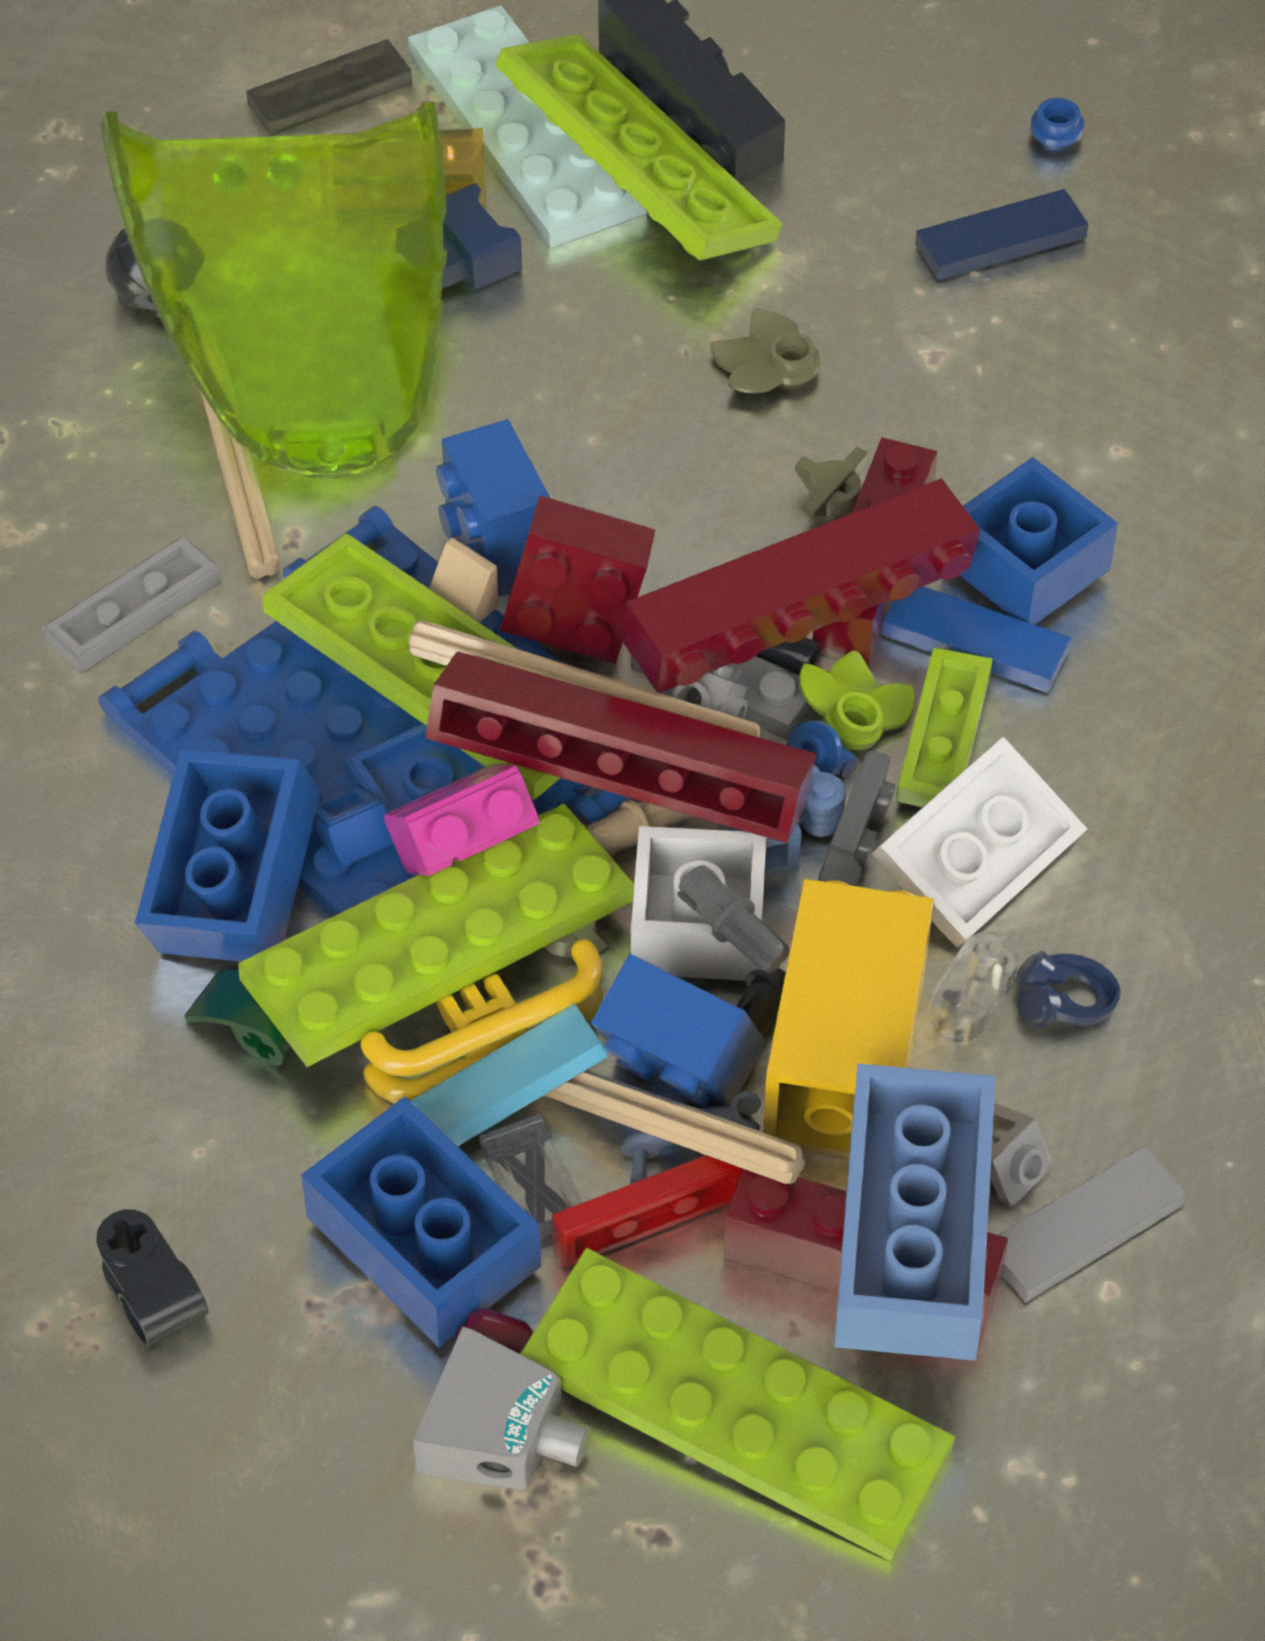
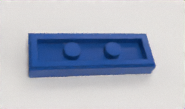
[881,586,1072,693]

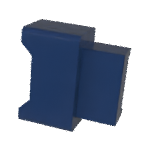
[399,183,522,292]

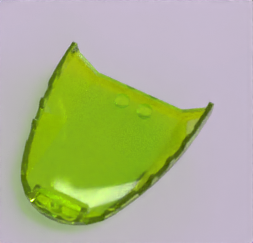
[100,102,447,479]

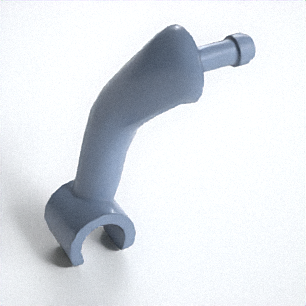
[620,1092,762,1184]

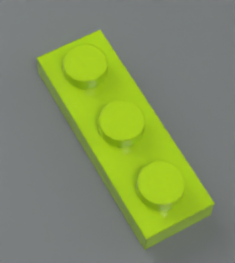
[896,647,993,807]

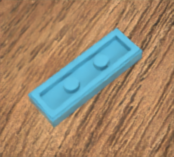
[410,1004,608,1146]

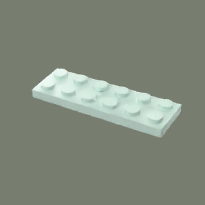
[408,5,647,249]

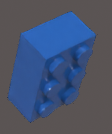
[135,749,321,962]
[301,1096,541,1348]

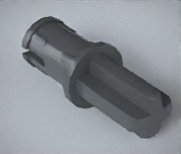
[677,865,790,973]

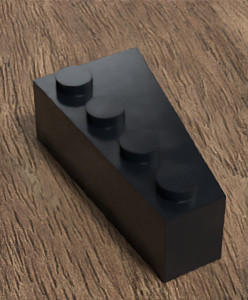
[598,0,786,185]

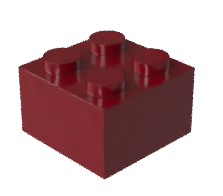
[500,495,656,665]

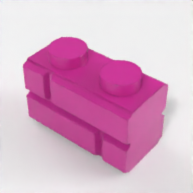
[383,763,539,876]

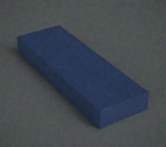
[915,189,1089,280]

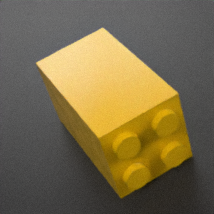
[763,879,934,1159]

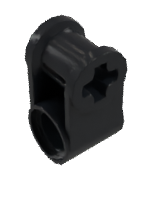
[96,1209,209,1348]

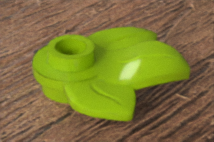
[799,651,915,750]

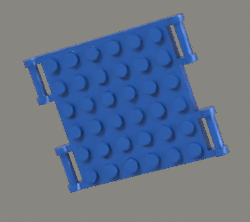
[98,506,629,917]

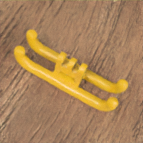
[360,939,604,1104]

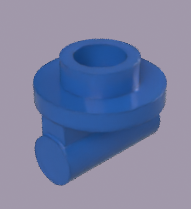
[787,721,859,778]

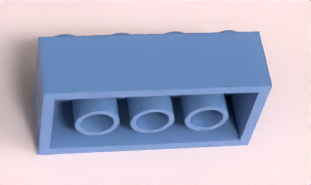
[834,1064,996,1361]

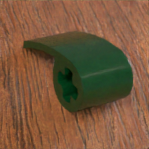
[184,969,293,1066]

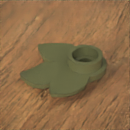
[710,308,820,393]

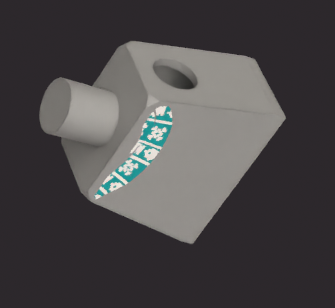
[413,1327,591,1490]

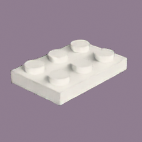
[872,736,1088,948]

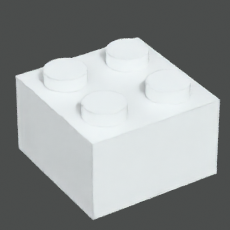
[631,826,766,981]

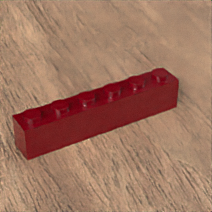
[621,478,980,693]
[425,651,817,843]

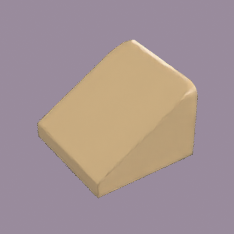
[429,538,499,623]

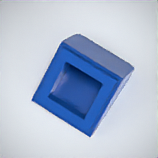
[313,784,393,866]

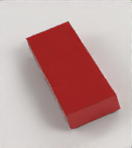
[552,1155,743,1268]

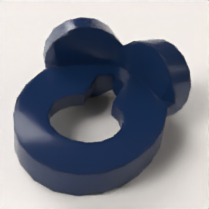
[1014,951,1121,1028]

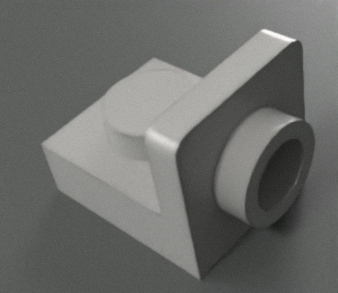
[990,1103,1052,1206]

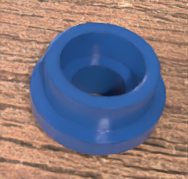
[1030,98,1084,147]

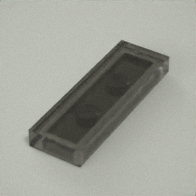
[246,39,413,136]

